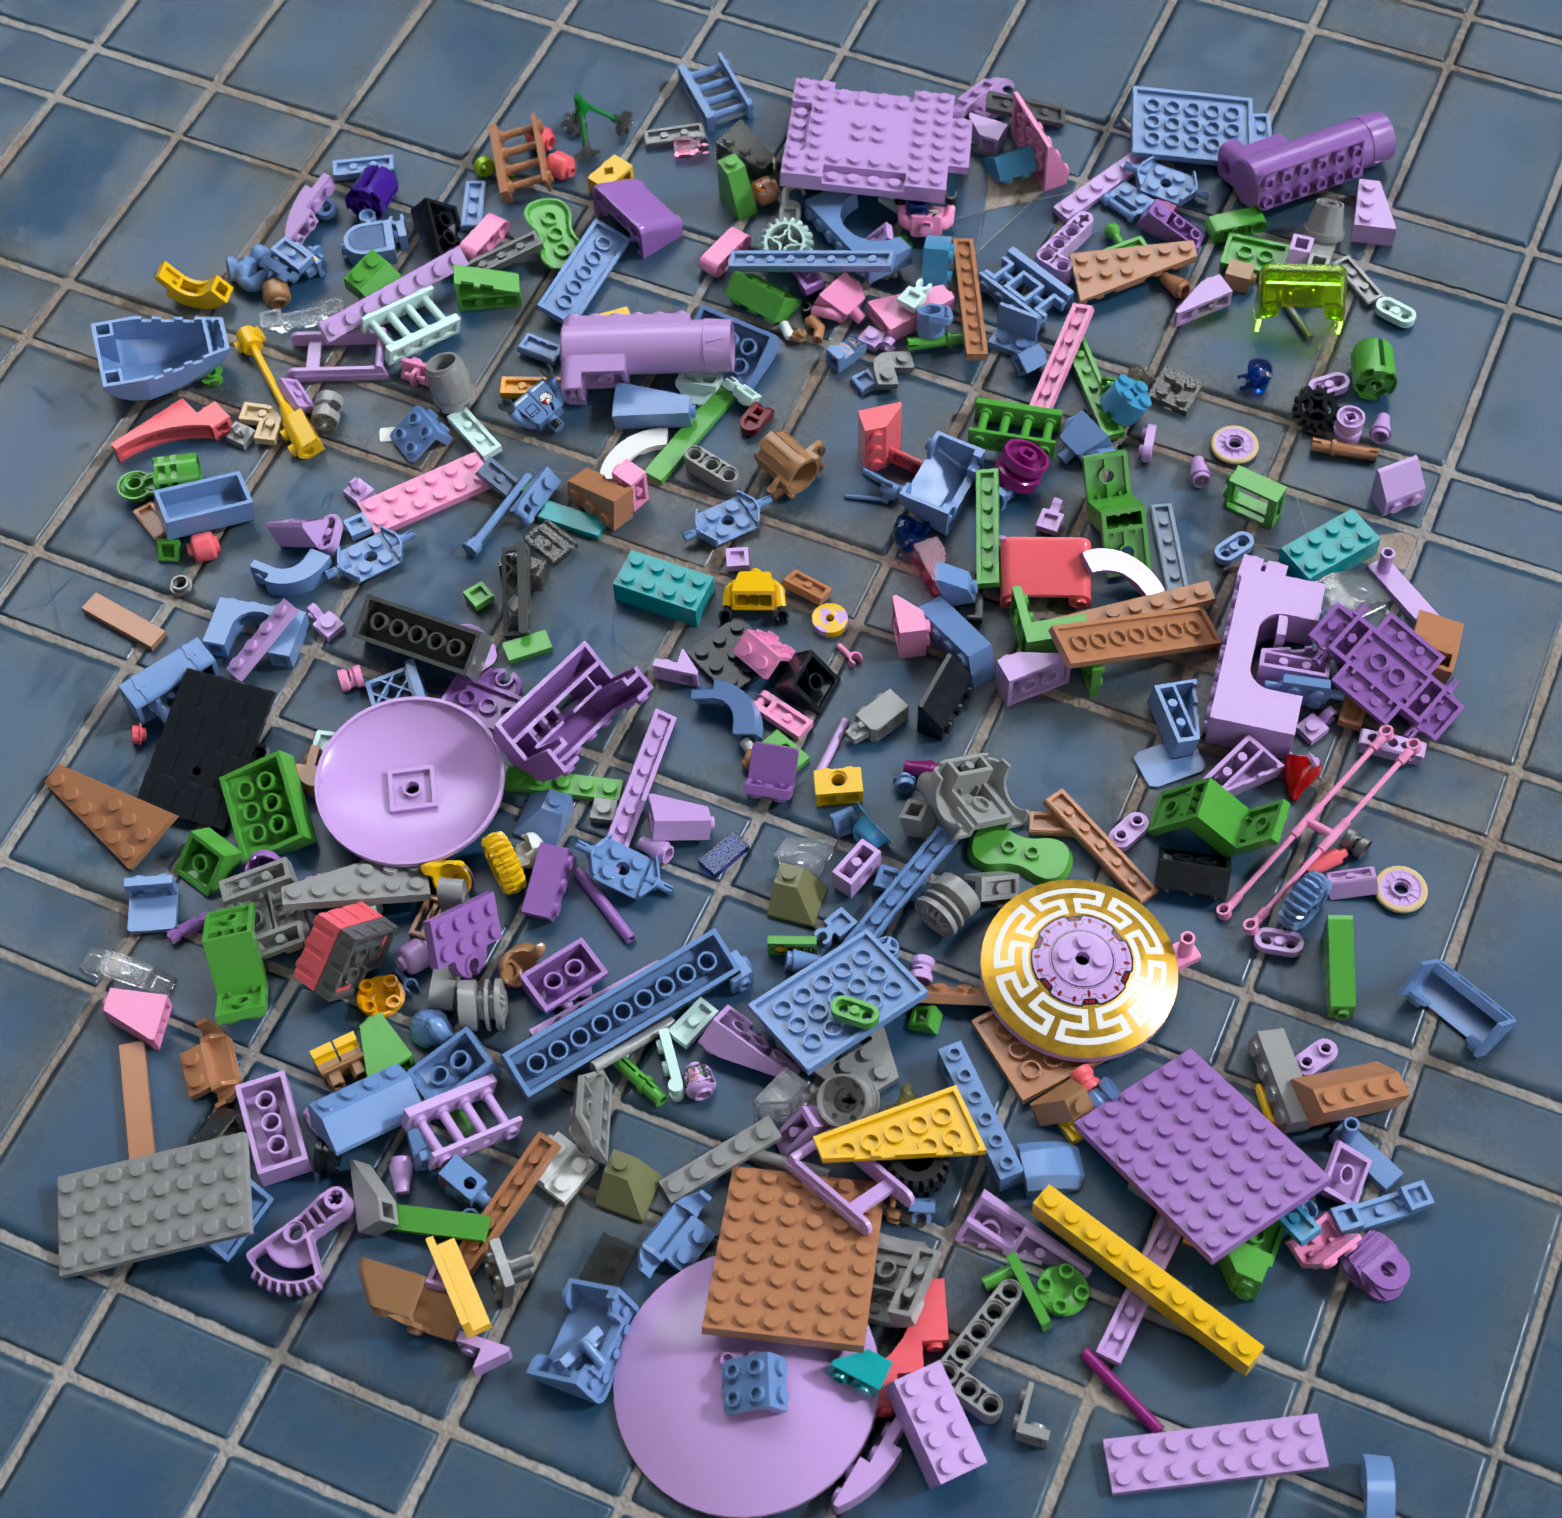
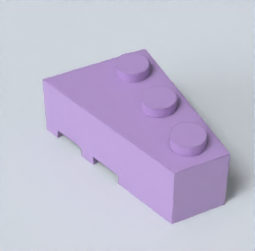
[1351,179,1397,247]
[1202,734,1285,796]

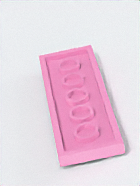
[357,451,491,535]

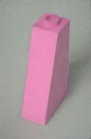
[867,285,955,341]

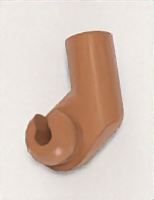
[805,314,825,344]

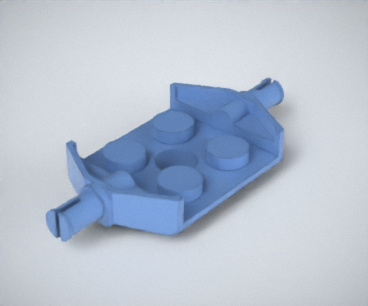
[1123,156,1210,206]
[682,490,773,547]
[324,526,416,584]
[574,834,674,901]

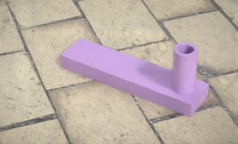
[1366,547,1439,625]

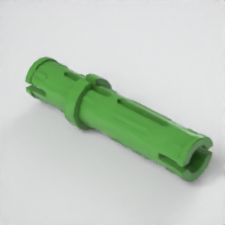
[906,331,964,351]
[611,1048,668,1107]

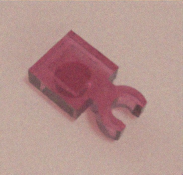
[673,136,709,158]

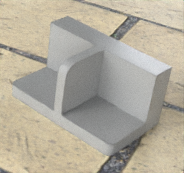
[964,871,1019,902]

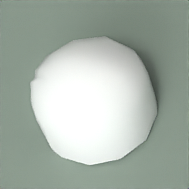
[515,832,543,869]

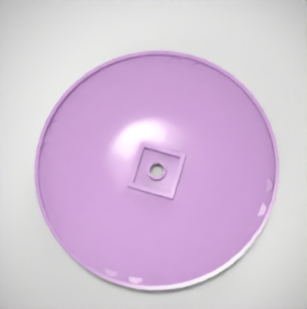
[613,1256,880,1518]

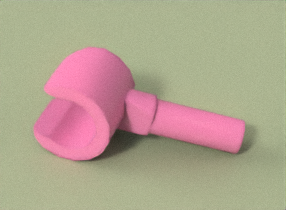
[837,643,863,668]

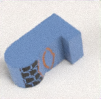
[826,335,867,374]

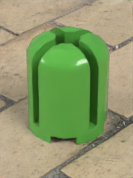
[1350,337,1398,400]

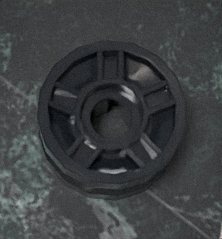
[313,1137,342,1175]

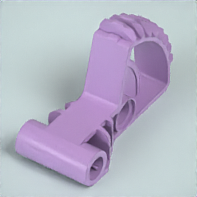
[246,1186,356,1297]

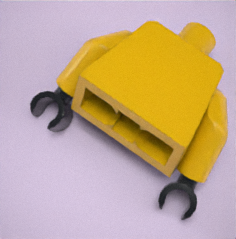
[718,568,789,625]

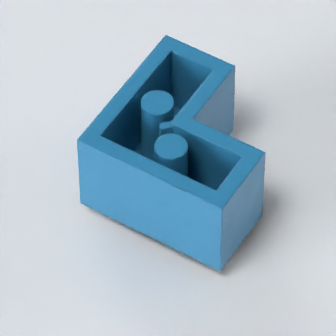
[921,235,955,288]

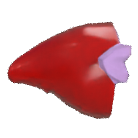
[1283,752,1322,802]

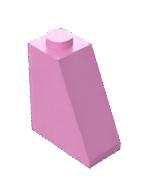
[102,988,173,1050]

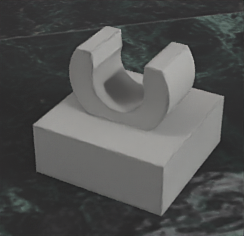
[226,421,256,450]

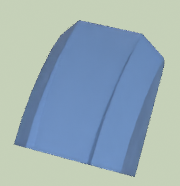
[1016,1141,1085,1199]

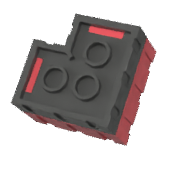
[293,901,398,1002]

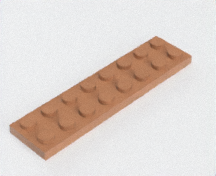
[1048,606,1222,669]

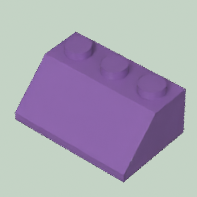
[519,937,609,1014]

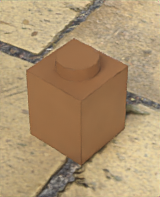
[1224,259,1257,294]

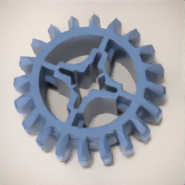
[1277,870,1331,933]

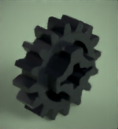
[1292,385,1341,432]

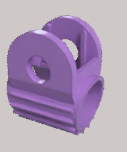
[1339,1230,1410,1302]

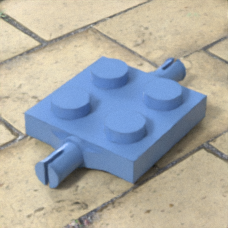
[1264,674,1345,709]

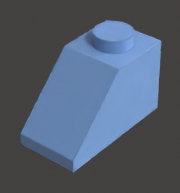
[935,562,978,606]

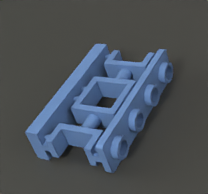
[978,246,1074,331]

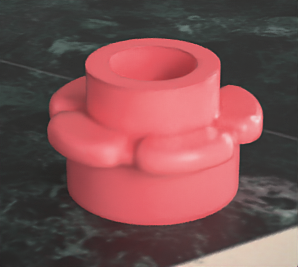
[132,723,147,745]

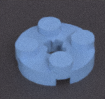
[259,252,301,283]

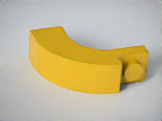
[154,261,233,309]

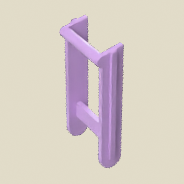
[287,327,393,382]
[784,1126,915,1236]

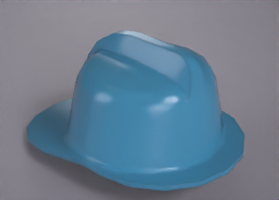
[853,801,893,849]

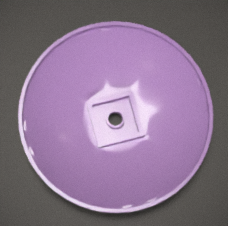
[314,696,505,867]

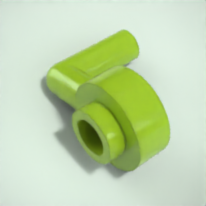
[473,156,515,180]

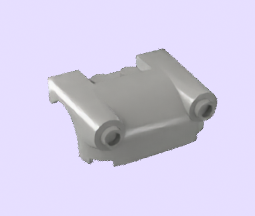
[916,753,1030,841]

